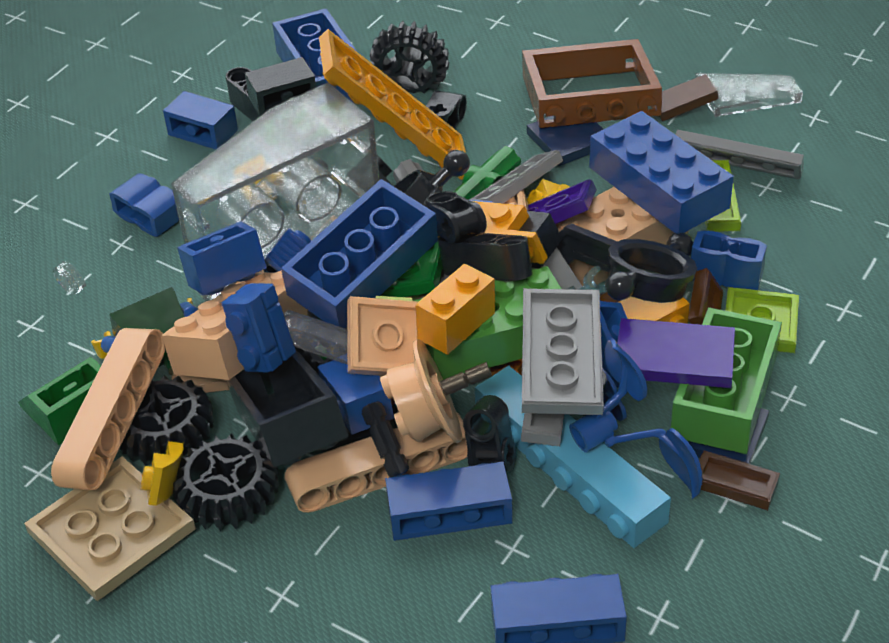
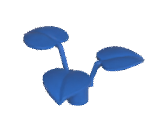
[569,339,702,499]

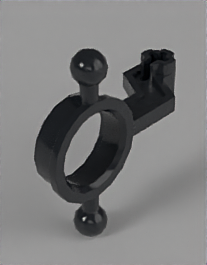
[350,150,470,207]
[557,223,697,303]

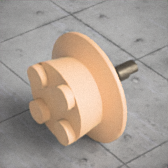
[380,339,492,443]

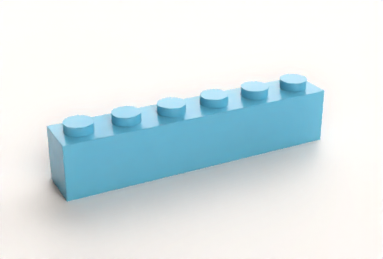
[475,366,671,548]

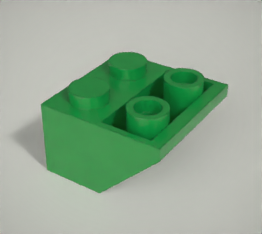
[18,357,101,446]

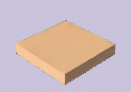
[347,296,426,376]

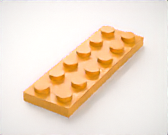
[319,29,466,180]

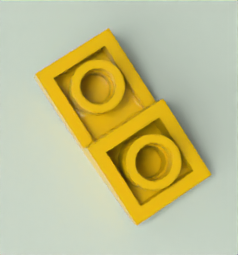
[141,441,183,506]

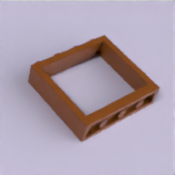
[522,39,662,128]

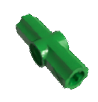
[454,146,521,200]

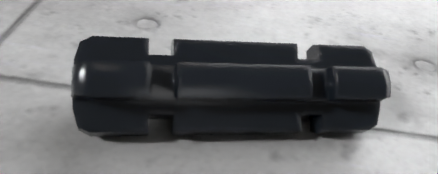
[361,401,409,477]

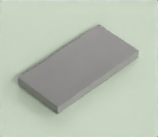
[522,288,604,415]

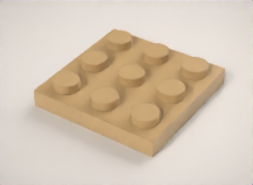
[24,456,196,601]

